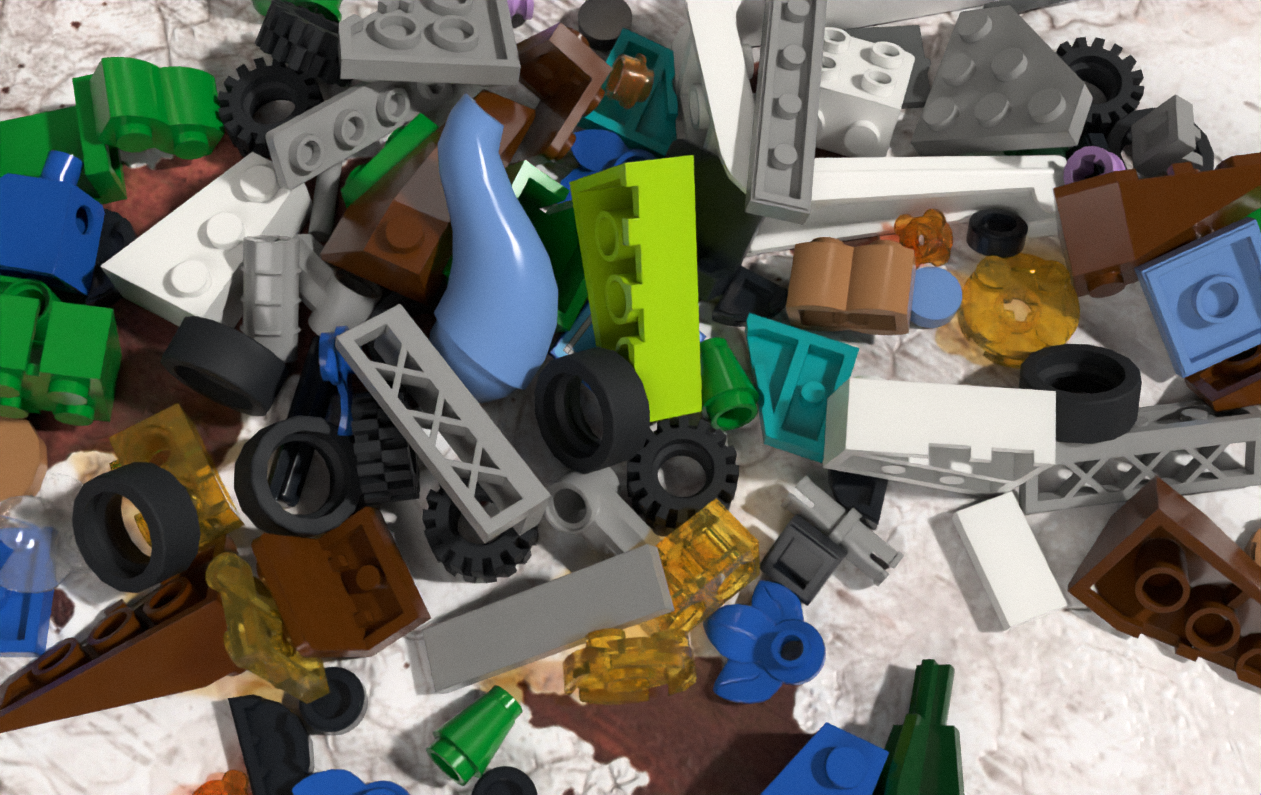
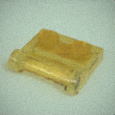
[206,552,330,704]

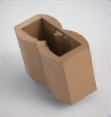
[786,237,916,335]

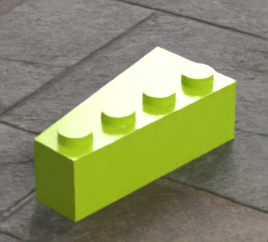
[569,155,702,422]

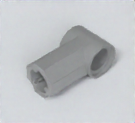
[293,234,383,336]
[544,467,667,560]

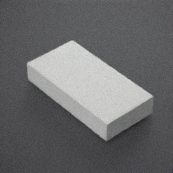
[952,491,1068,632]

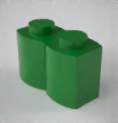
[89,57,225,160]

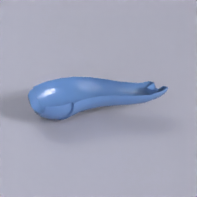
[429,93,558,403]

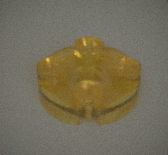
[957,253,1080,369]
[562,628,697,705]

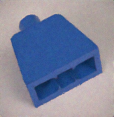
[0,150,105,296]

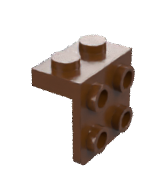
[507,22,613,167]
[251,506,431,658]

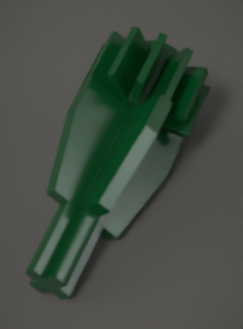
[872,659,965,795]

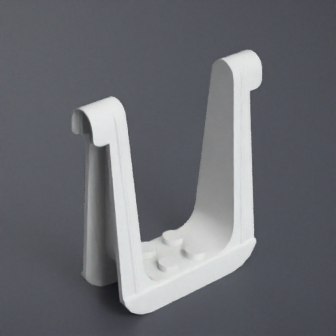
[671,0,1067,257]

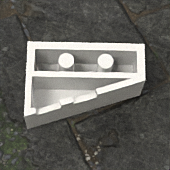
[100,152,313,328]
[823,375,1056,498]

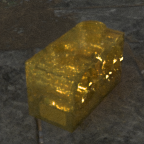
[109,403,245,548]
[638,498,760,653]

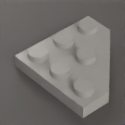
[338,0,521,87]
[911,5,1093,156]

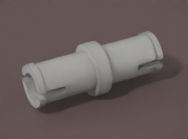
[781,475,904,586]

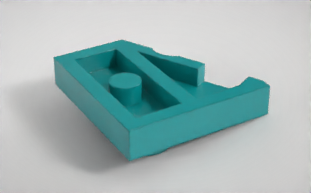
[576,27,678,159]
[745,313,859,463]

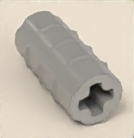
[240,235,302,363]

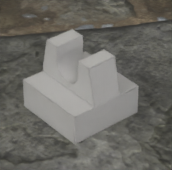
[1131,94,1203,178]

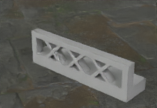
[335,304,551,543]
[1019,400,1261,514]

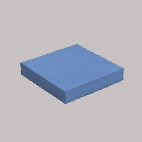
[1134,217,1261,378]

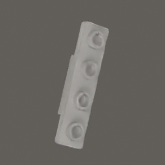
[265,80,453,190]

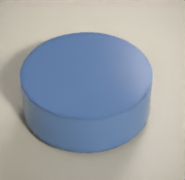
[910,267,962,328]

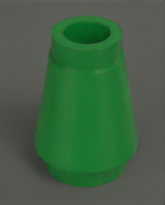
[700,337,759,431]
[426,685,523,786]

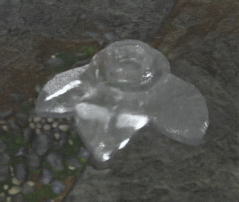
[0,472,93,593]

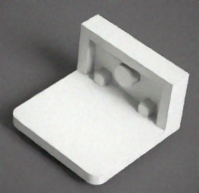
[816,27,915,158]

